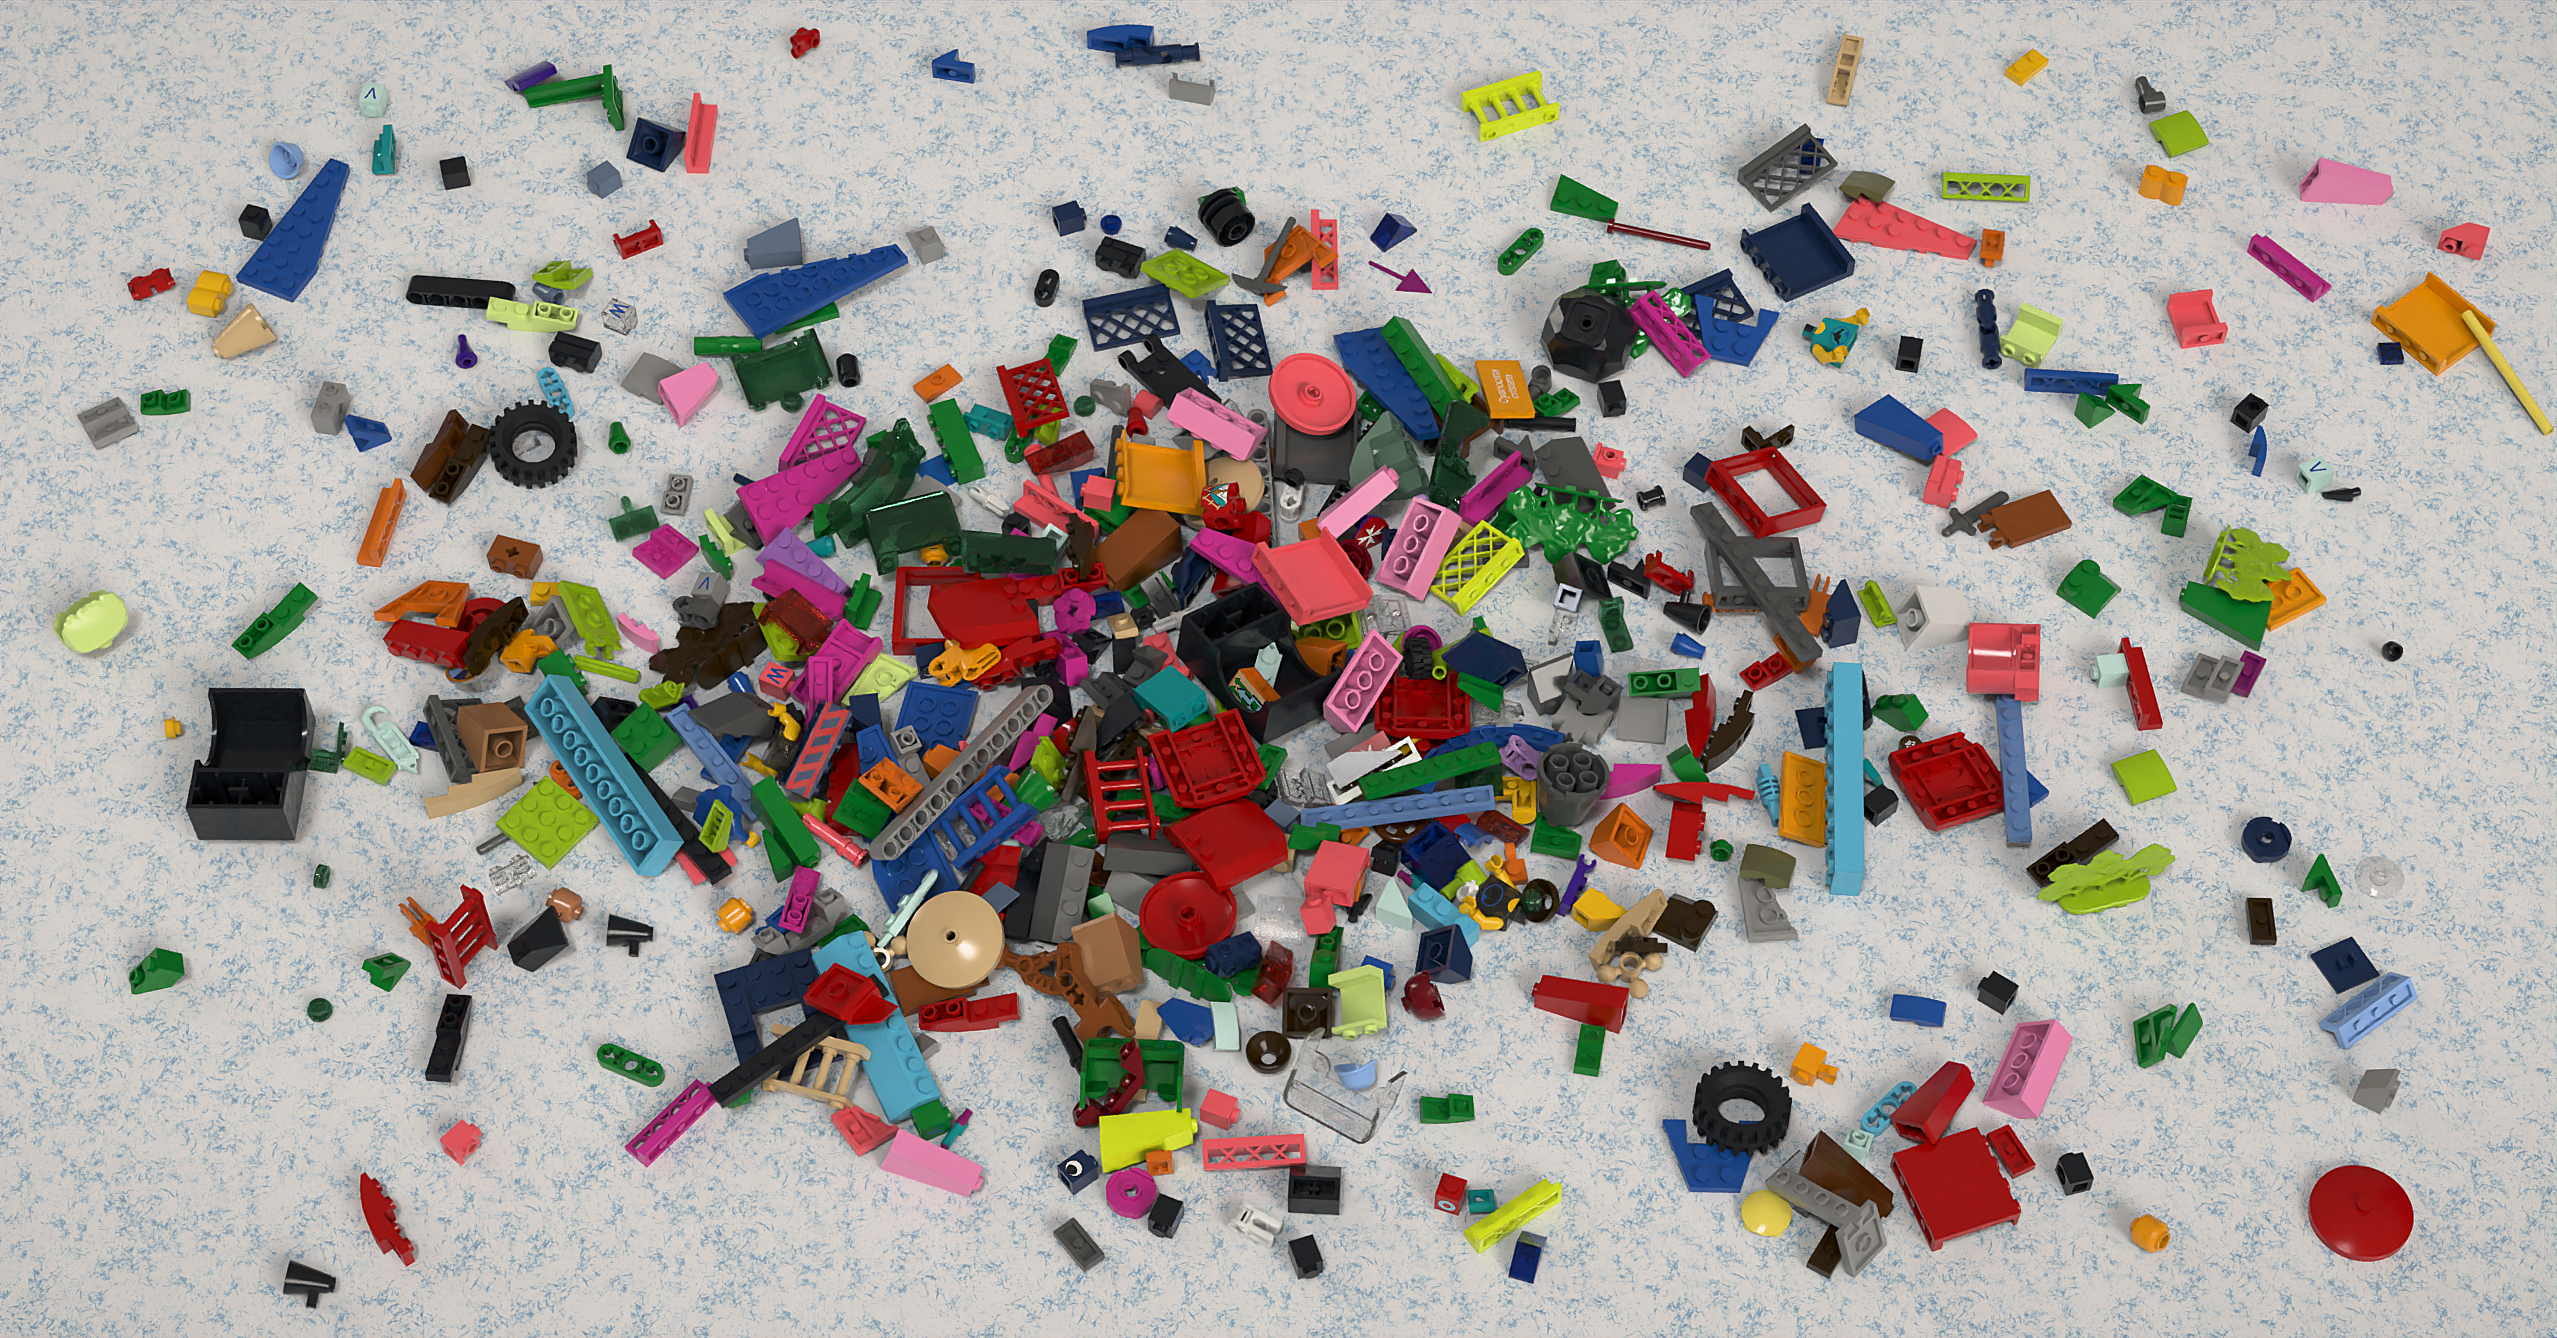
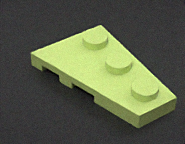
[841,652,918,709]

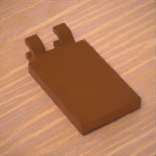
[1977,489,2072,550]
[889,965,990,1017]

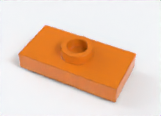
[913,363,962,404]

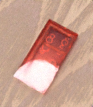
[1476,810,1530,848]

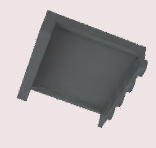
[1272,402,1361,484]

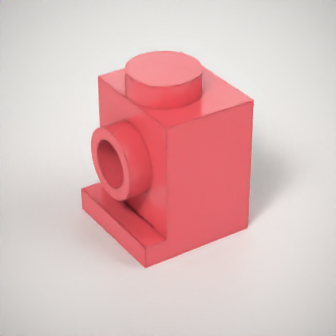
[1593,442,1627,480]
[439,1119,482,1166]

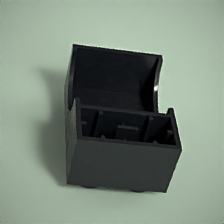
[1176,581,1343,746]
[185,688,316,840]

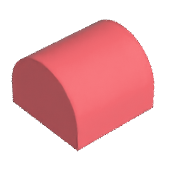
[1133,389,1164,420]

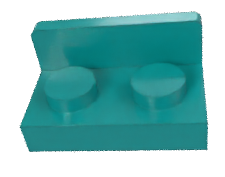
[372,124,397,175]
[963,403,1014,442]

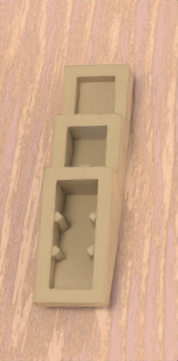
[1826,34,1864,107]
[425,767,523,819]
[1588,888,1668,971]
[1130,999,1164,1103]

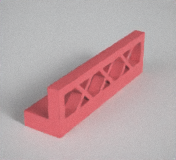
[684,93,718,174]
[1311,209,1338,290]
[1013,479,1099,544]
[1202,1133,1306,1171]

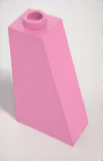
[2299,157,2393,205]
[1317,465,1399,539]
[880,1128,984,1198]

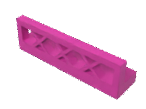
[2247,234,2332,303]
[1629,290,1711,378]
[1459,450,1533,528]
[751,559,847,625]
[805,656,833,729]
[625,1079,716,1167]

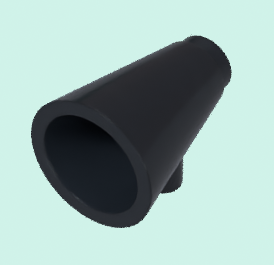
[1663,589,1711,635]
[606,914,654,957]
[283,1260,336,1309]

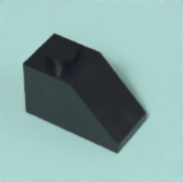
[591,696,638,735]

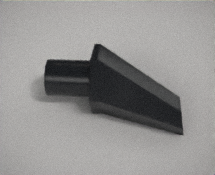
[2322,487,2361,502]
[1346,893,1372,923]

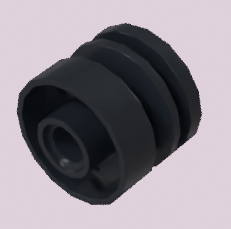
[1198,188,1255,247]

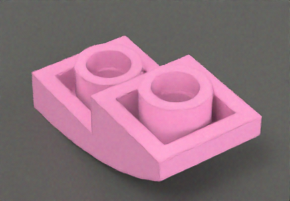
[616,612,659,654]

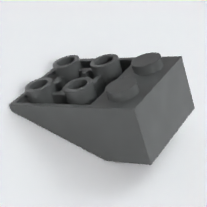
[688,691,777,739]

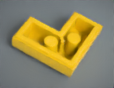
[1488,776,1536,824]

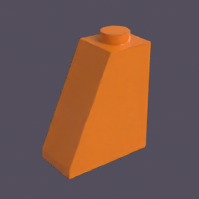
[1294,636,1348,676]

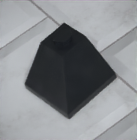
[1552,551,1614,603]
[1020,675,1073,731]
[507,905,569,972]

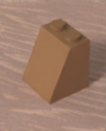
[456,702,528,773]
[1071,912,1144,998]

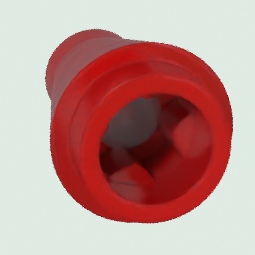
[1125,407,1148,439]

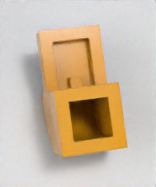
[500,628,559,673]

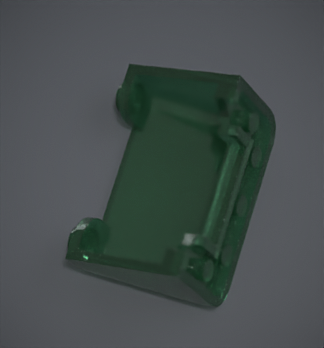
[728,328,833,412]
[1428,399,1490,508]
[862,490,968,576]

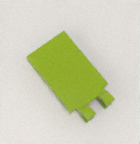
[557,580,623,661]

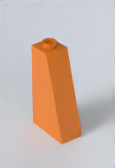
[922,744,1020,803]

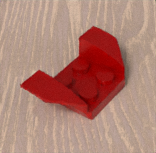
[968,845,1022,924]
[803,962,898,1025]

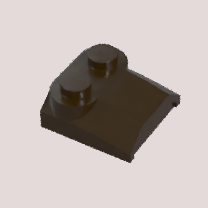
[1652,893,1719,953]
[1282,987,1333,1040]

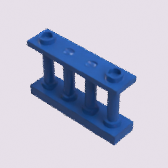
[928,764,1039,873]

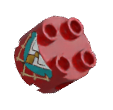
[1201,482,1247,531]

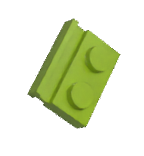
[1030,736,1066,791]

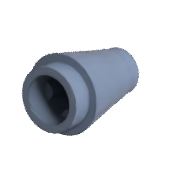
[532,282,565,305]

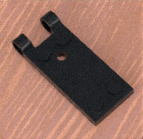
[1117,333,1222,410]

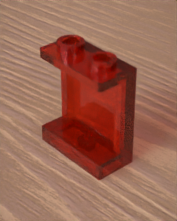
[757,587,834,656]

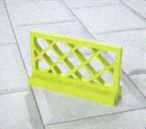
[1428,520,1525,617]

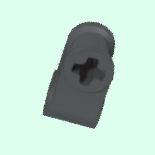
[672,596,720,630]

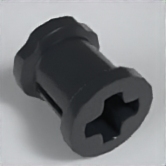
[1636,485,1666,511]

